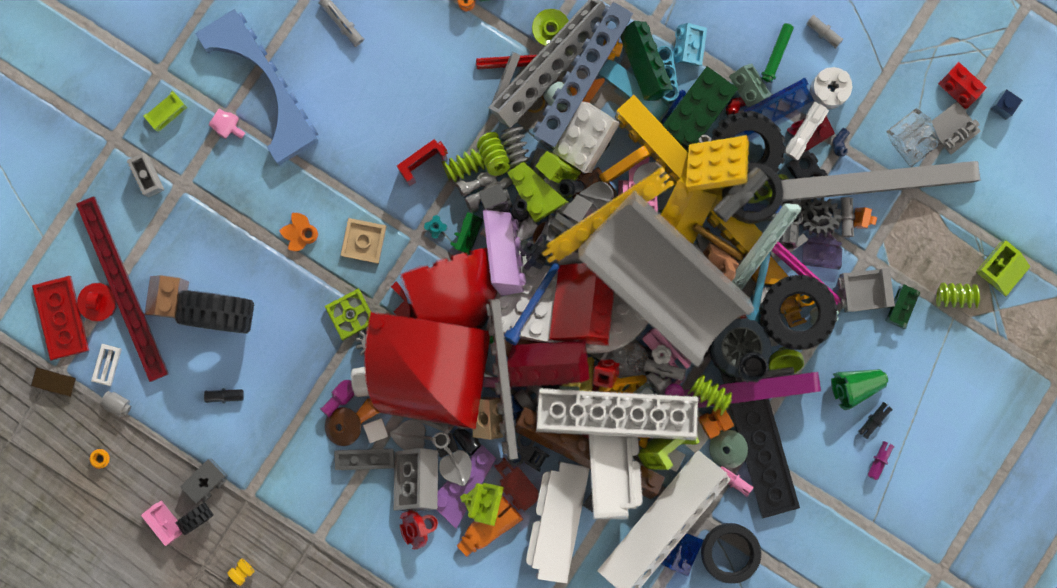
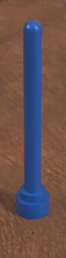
[504,263,560,345]

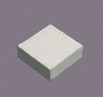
[363,418,389,443]

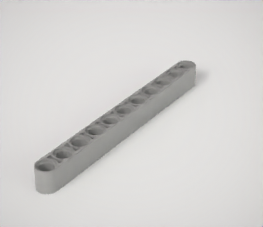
[781,161,981,202]

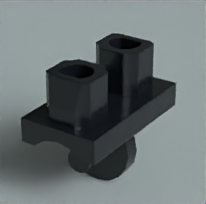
[519,233,552,271]

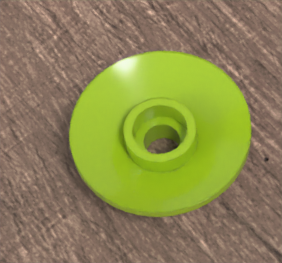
[532,9,569,46]

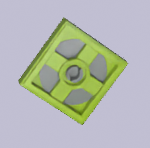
[324,288,371,341]

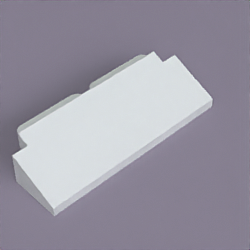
[589,434,642,519]
[526,461,589,583]

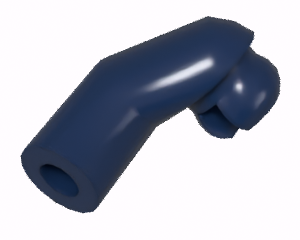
[832,128,850,156]

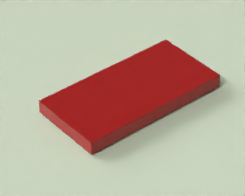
[32,276,90,361]

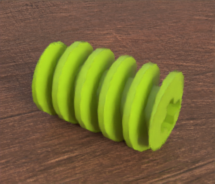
[477,132,510,176]
[442,149,485,182]
[936,282,980,309]
[688,374,732,416]

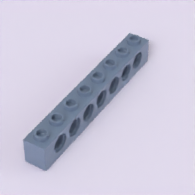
[533,2,633,150]

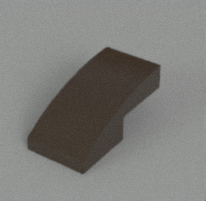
[30,367,76,397]

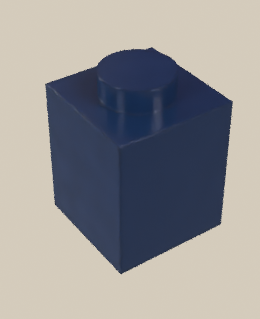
[990,89,1023,120]

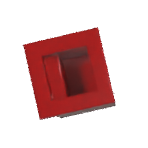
[593,359,620,389]

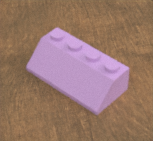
[483,210,526,296]

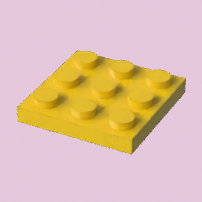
[686,135,749,192]

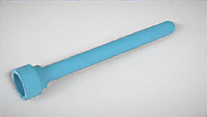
[745,251,771,322]

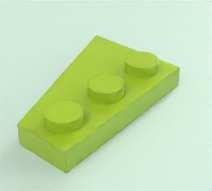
[507,162,569,222]

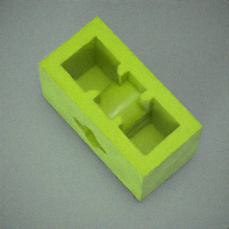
[536,151,581,183]

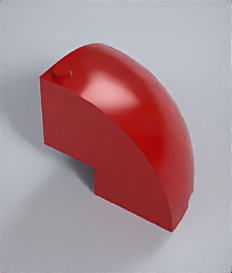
[401,248,498,329]

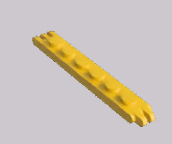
[542,167,674,263]

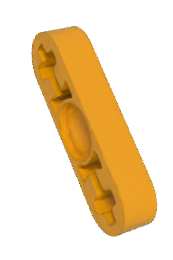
[599,146,650,184]
[599,375,649,394]

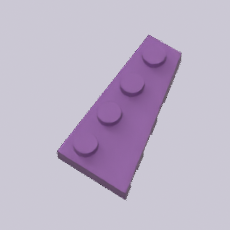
[436,445,496,528]

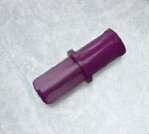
[868,441,894,480]

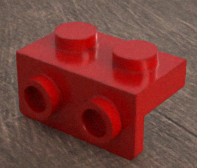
[938,62,987,109]

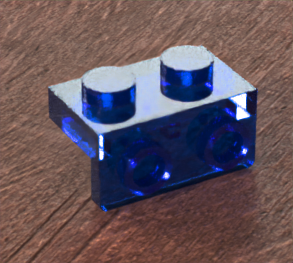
[661,533,703,576]

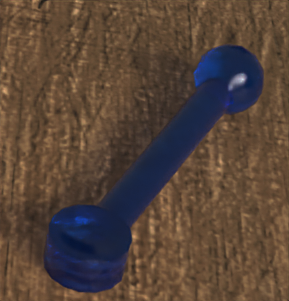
[661,90,686,124]

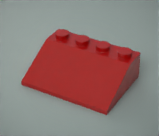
[549,263,615,346]

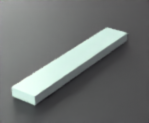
[732,204,801,290]

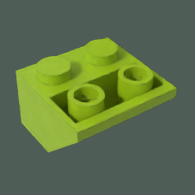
[976,240,1030,297]

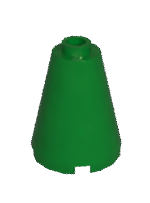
[831,369,888,410]

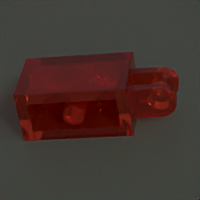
[494,457,539,512]

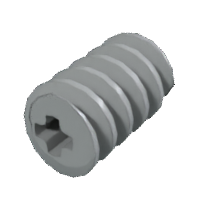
[501,127,531,170]

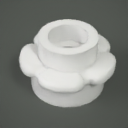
[652,345,672,364]

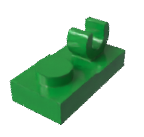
[450,212,483,255]

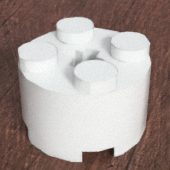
[810,67,853,109]

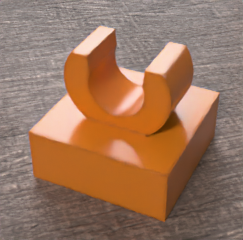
[853,207,877,228]

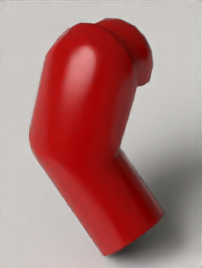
[726,97,747,115]

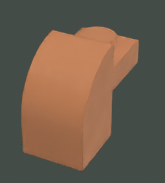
[703,243,739,281]

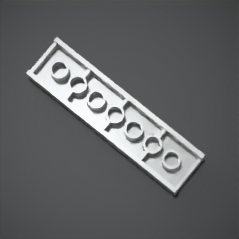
[536,389,698,440]
[597,450,731,588]

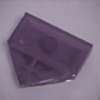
[802,232,842,270]

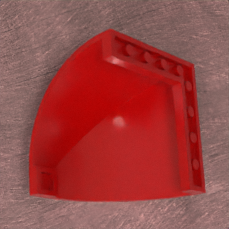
[365,312,490,429]

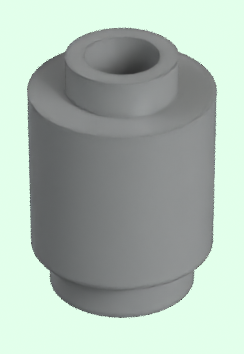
[100,391,131,418]

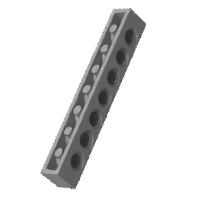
[488,0,610,128]

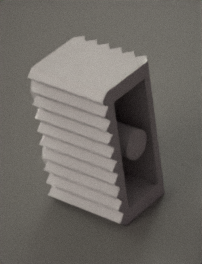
[127,153,164,198]

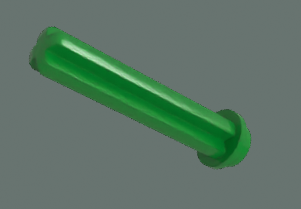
[761,23,794,83]

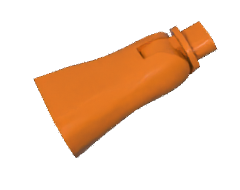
[457,495,523,557]

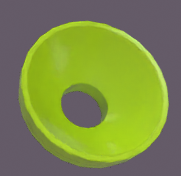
[768,347,804,374]

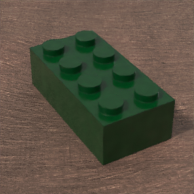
[663,66,738,152]

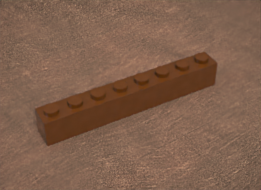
[514,407,665,499]

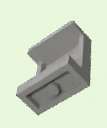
[838,268,895,313]

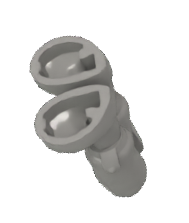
[455,170,513,214]

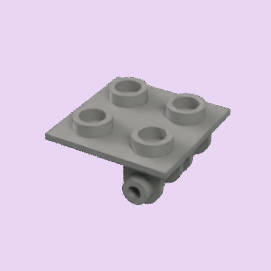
[927,102,981,155]

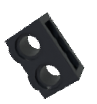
[786,150,828,179]

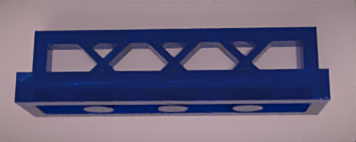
[743,78,814,137]

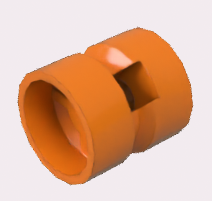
[698,408,734,440]

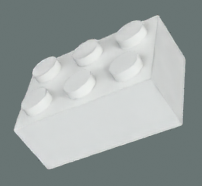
[553,102,620,173]

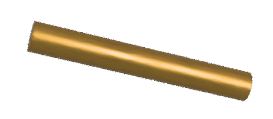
[692,223,744,261]

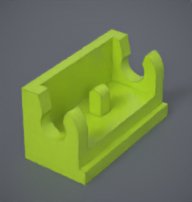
[143,91,188,132]

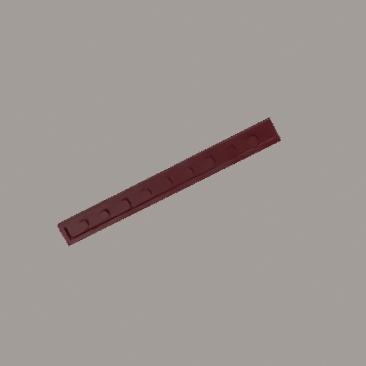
[76,196,169,382]

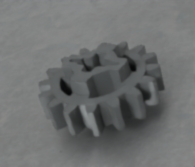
[800,198,842,238]

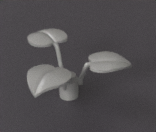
[579,162,664,209]
[391,420,472,486]

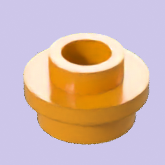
[90,449,110,469]

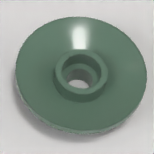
[709,430,748,469]

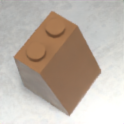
[145,275,189,319]

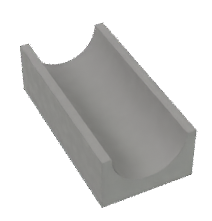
[579,191,754,367]

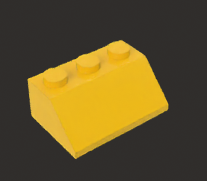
[661,176,718,244]

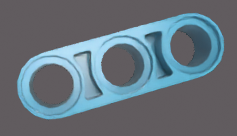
[657,46,678,104]

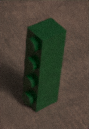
[620,21,673,101]

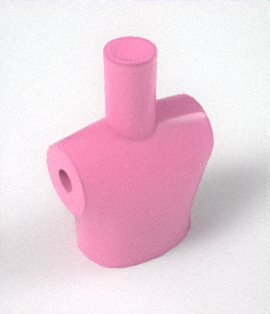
[208,108,245,139]

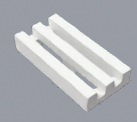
[91,344,122,386]

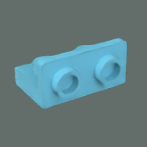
[673,23,707,66]

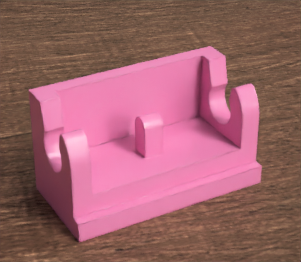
[141,501,183,546]

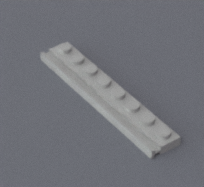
[486,299,518,460]

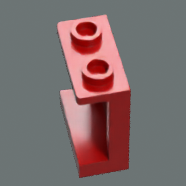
[396,139,448,186]

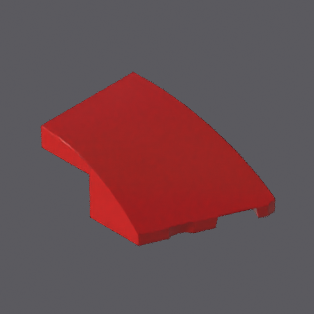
[391,281,418,319]

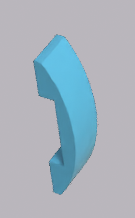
[599,60,669,120]

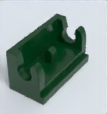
[885,284,920,329]

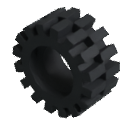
[175,502,214,536]

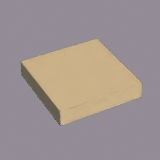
[340,218,387,264]

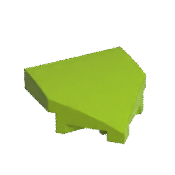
[460,483,504,526]

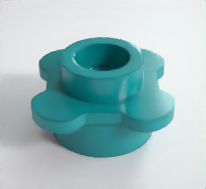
[424,215,447,238]

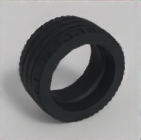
[722,163,783,224]
[701,523,761,584]

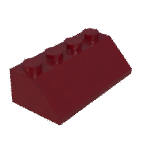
[507,340,590,387]

